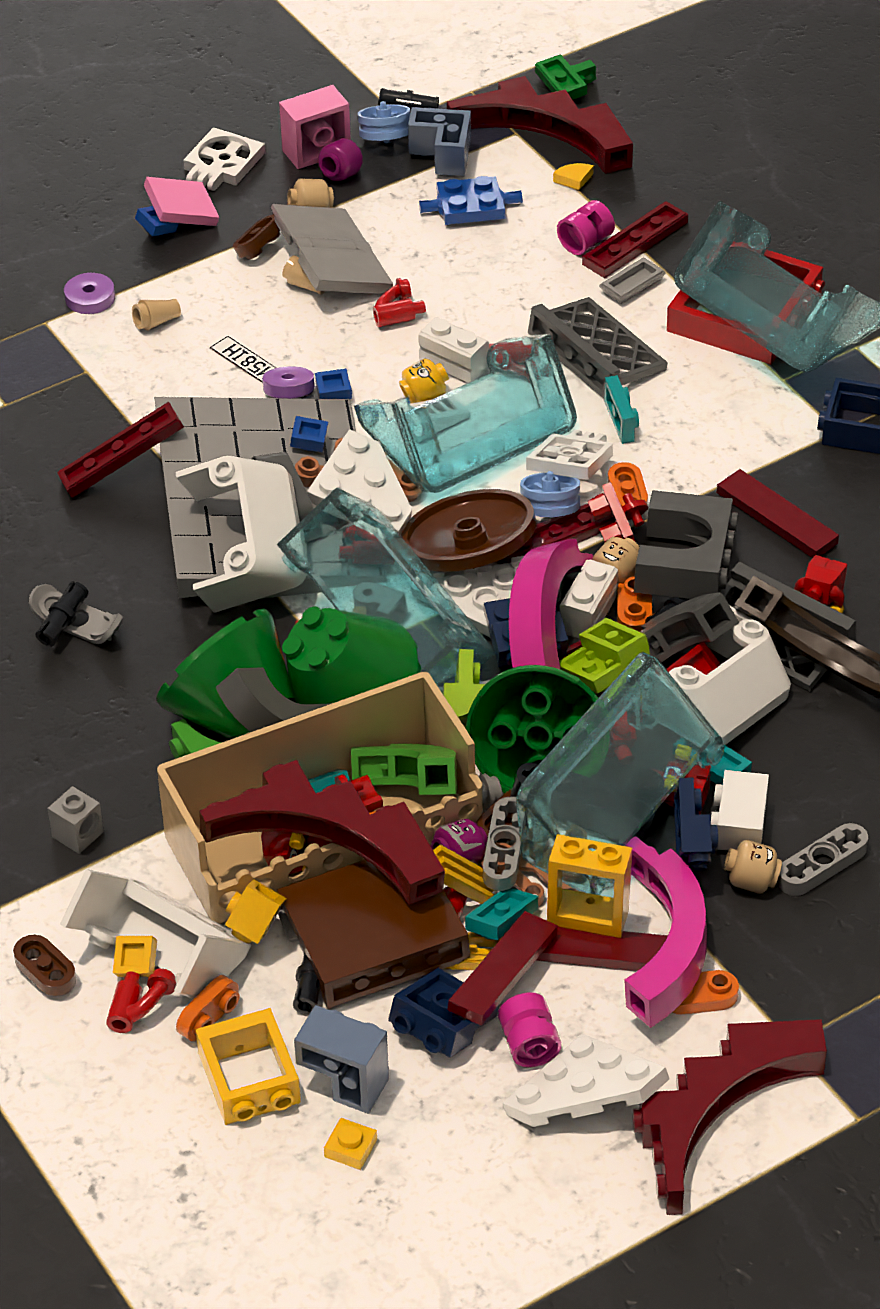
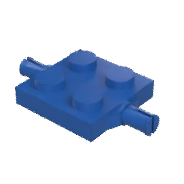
[419,176,523,225]

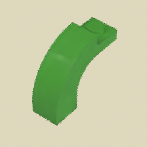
[351,743,458,795]

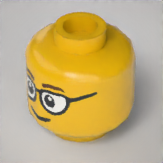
[399,358,449,404]

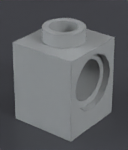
[47,786,104,854]

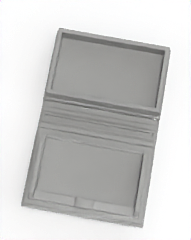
[271,204,393,294]

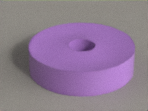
[64,273,115,314]
[262,366,315,399]

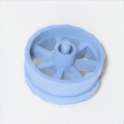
[358,101,410,143]
[520,471,580,518]

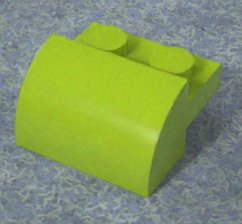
[559,618,650,693]
[442,649,485,729]

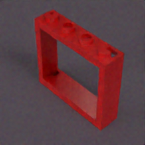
[666,235,825,365]

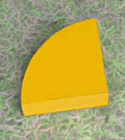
[553,163,594,190]

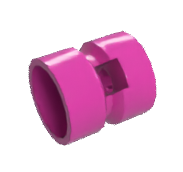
[557,200,615,255]
[498,992,561,1067]

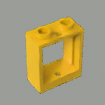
[547,834,632,938]
[195,1008,301,1125]

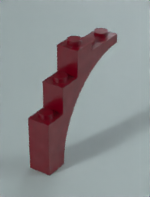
[447,76,633,174]
[199,760,445,905]
[632,1019,827,1215]

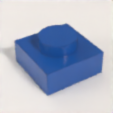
[135,206,179,236]
[315,368,352,399]
[290,416,328,453]

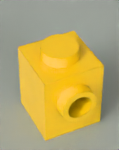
[225,879,286,944]

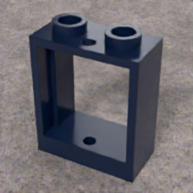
[817,378,880,454]

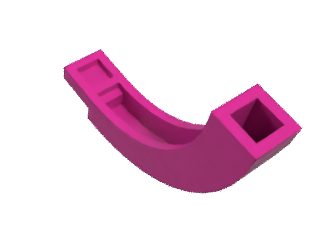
[509,539,593,670]
[624,836,707,1028]

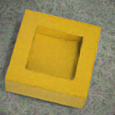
[113,936,157,977]
[324,1118,377,1170]

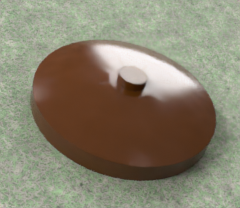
[401,489,536,572]

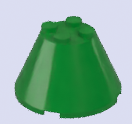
[282,606,421,705]
[156,609,295,740]
[466,665,612,793]

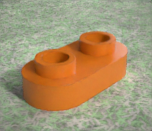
[608,462,648,506]
[617,577,652,632]
[672,970,739,1014]
[176,975,240,1041]

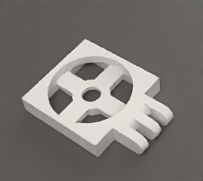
[183,127,265,191]
[526,429,613,480]

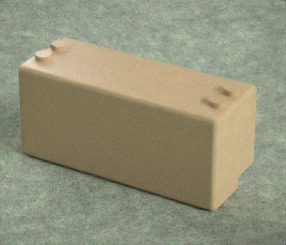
[157,672,483,924]

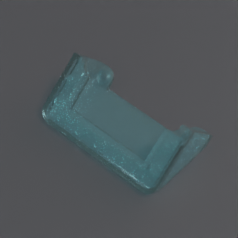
[674,200,880,372]
[354,334,577,493]
[277,487,495,686]
[516,652,724,895]

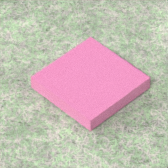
[144,177,219,226]

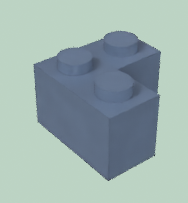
[408,107,471,176]
[294,1005,389,1114]

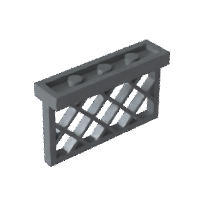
[527,297,668,398]
[720,562,856,692]

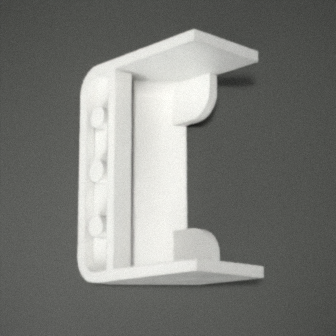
[176,456,308,613]
[626,606,791,751]
[60,869,252,999]

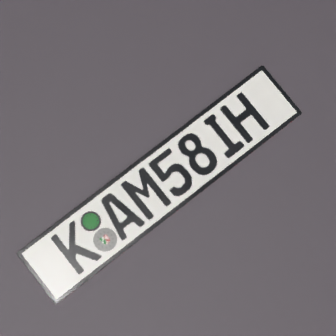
[210,336,313,399]

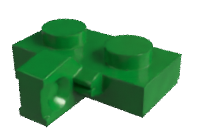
[535,54,597,100]

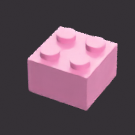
[279,85,351,169]

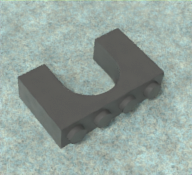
[634,490,738,599]

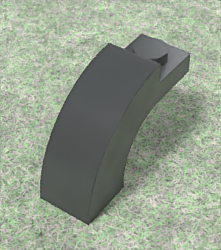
[640,593,740,667]
[216,668,332,732]

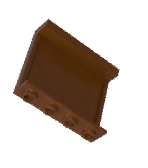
[277,859,470,1009]

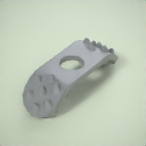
[29,584,123,644]

